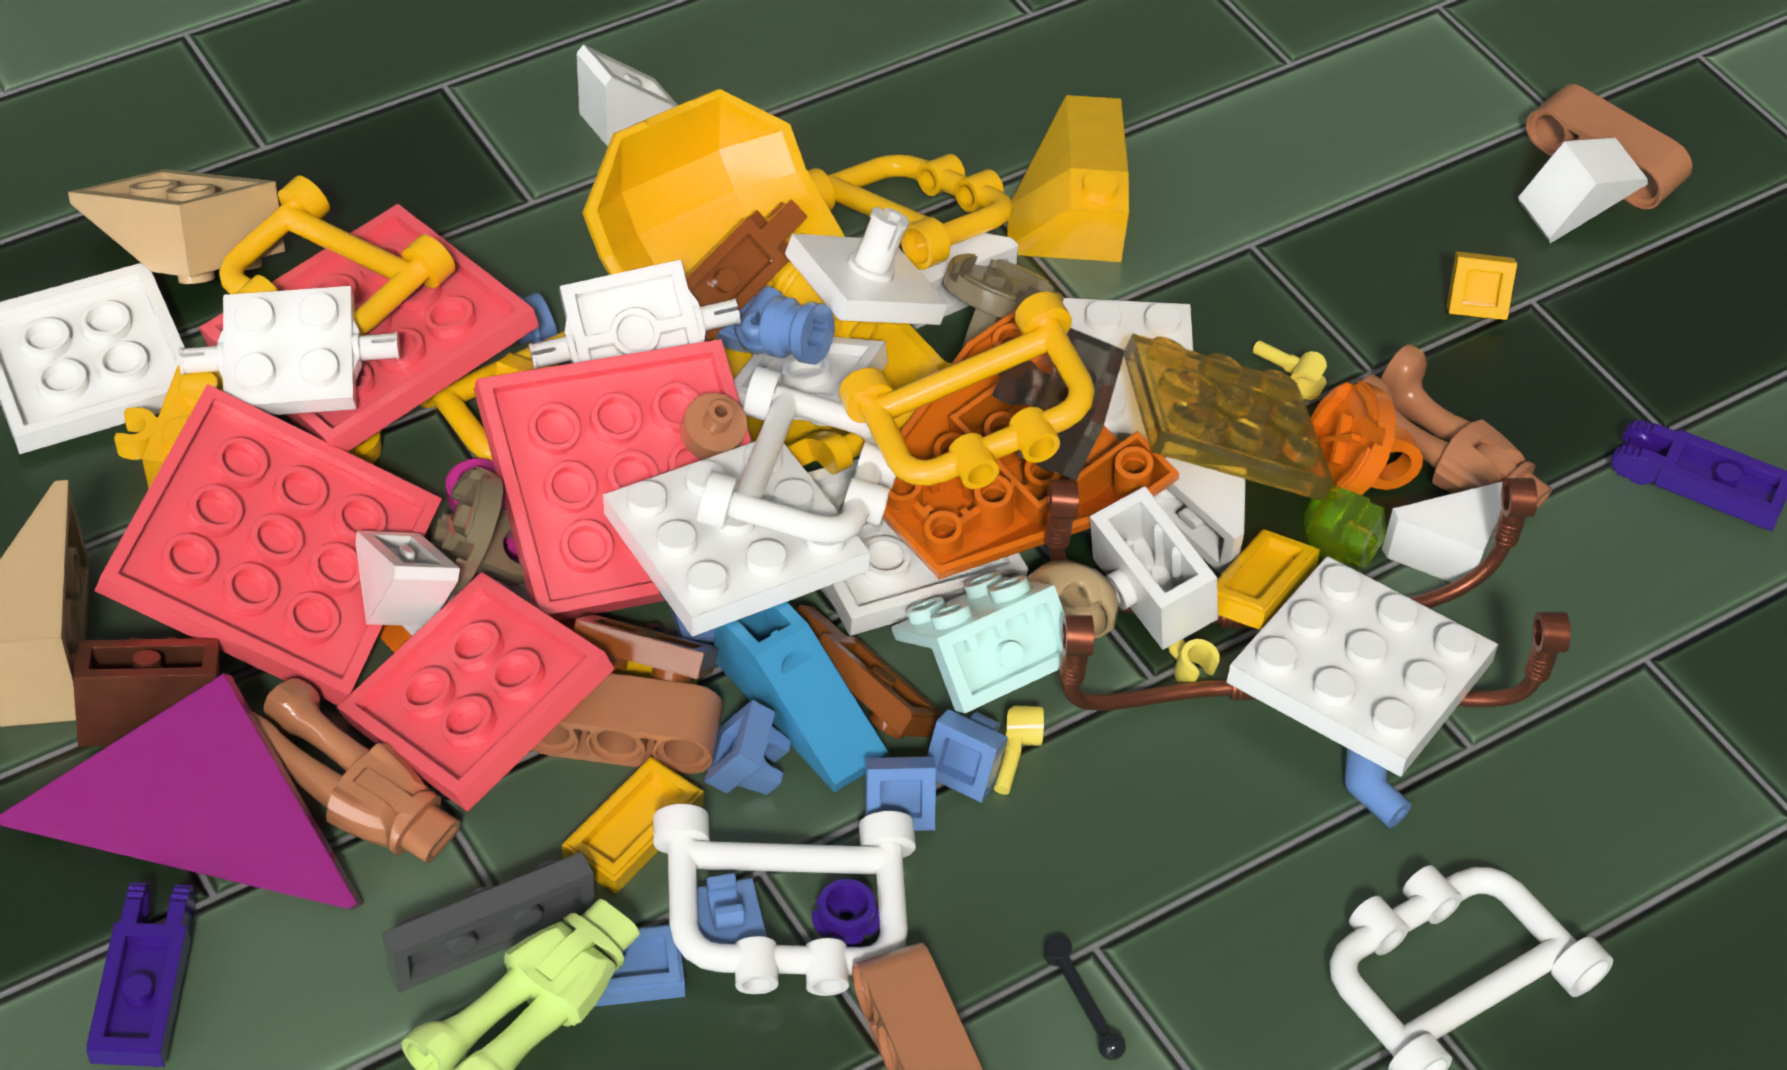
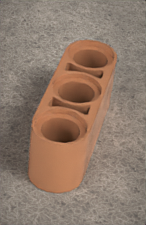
[1526,84,1693,209]
[532,673,724,774]
[852,943,983,1070]

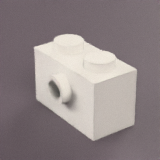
[1090,486,1218,650]

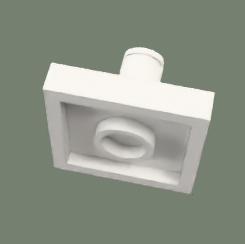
[785,207,948,325]

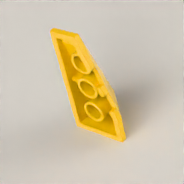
[1007,95,1129,262]

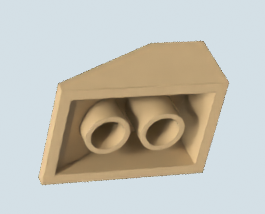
[68,169,285,284]
[0,480,90,727]

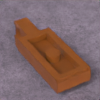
[685,199,807,342]
[796,605,943,739]

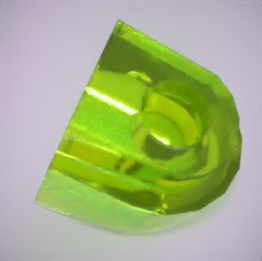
[1303,485,1386,568]

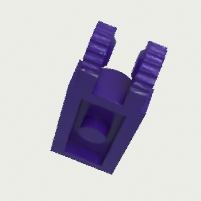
[1610,419,1787,532]
[86,882,195,1067]

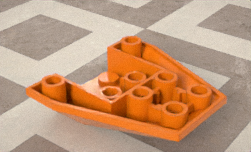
[882,309,1179,580]

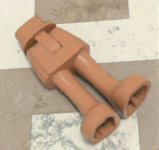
[1362,344,1552,519]
[252,678,461,864]

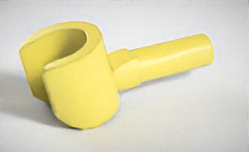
[1253,340,1327,400]
[1168,639,1219,684]
[993,706,1044,795]

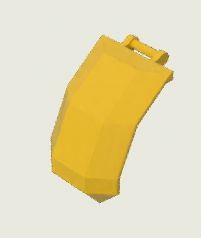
[582,89,951,475]

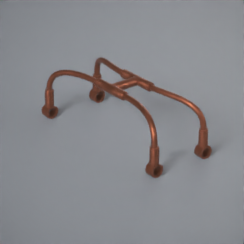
[1044,478,1571,711]

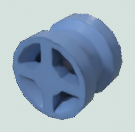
[759,296,834,365]

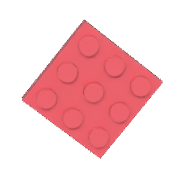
[337,572,615,812]

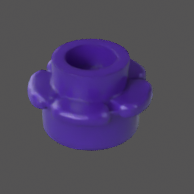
[812,879,880,947]

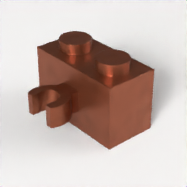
[73,637,220,748]

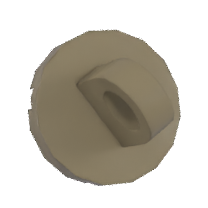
[943,253,1064,349]
[430,466,525,596]

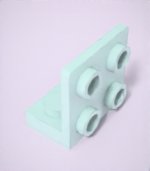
[891,571,1065,713]

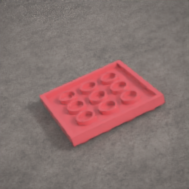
[199,204,539,452]
[474,339,752,621]
[95,384,442,706]

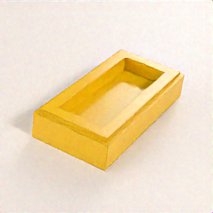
[1217,529,1320,631]
[562,757,704,895]

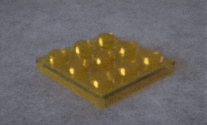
[1123,333,1334,501]

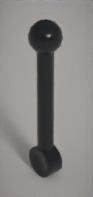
[1043,935,1126,1060]

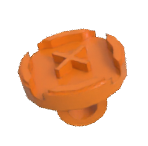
[1299,381,1423,504]

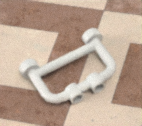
[697,366,896,543]
[653,804,916,996]
[1329,865,1614,1070]

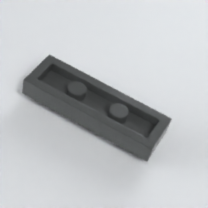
[382,852,595,993]

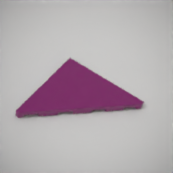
[0,673,364,909]

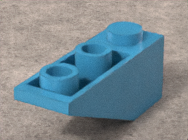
[714,602,888,793]

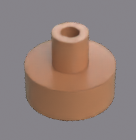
[680,393,747,460]

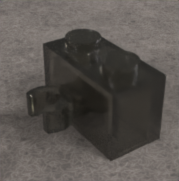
[992,328,1125,480]

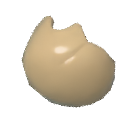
[1027,560,1118,638]

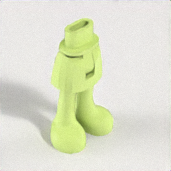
[401,899,640,1070]

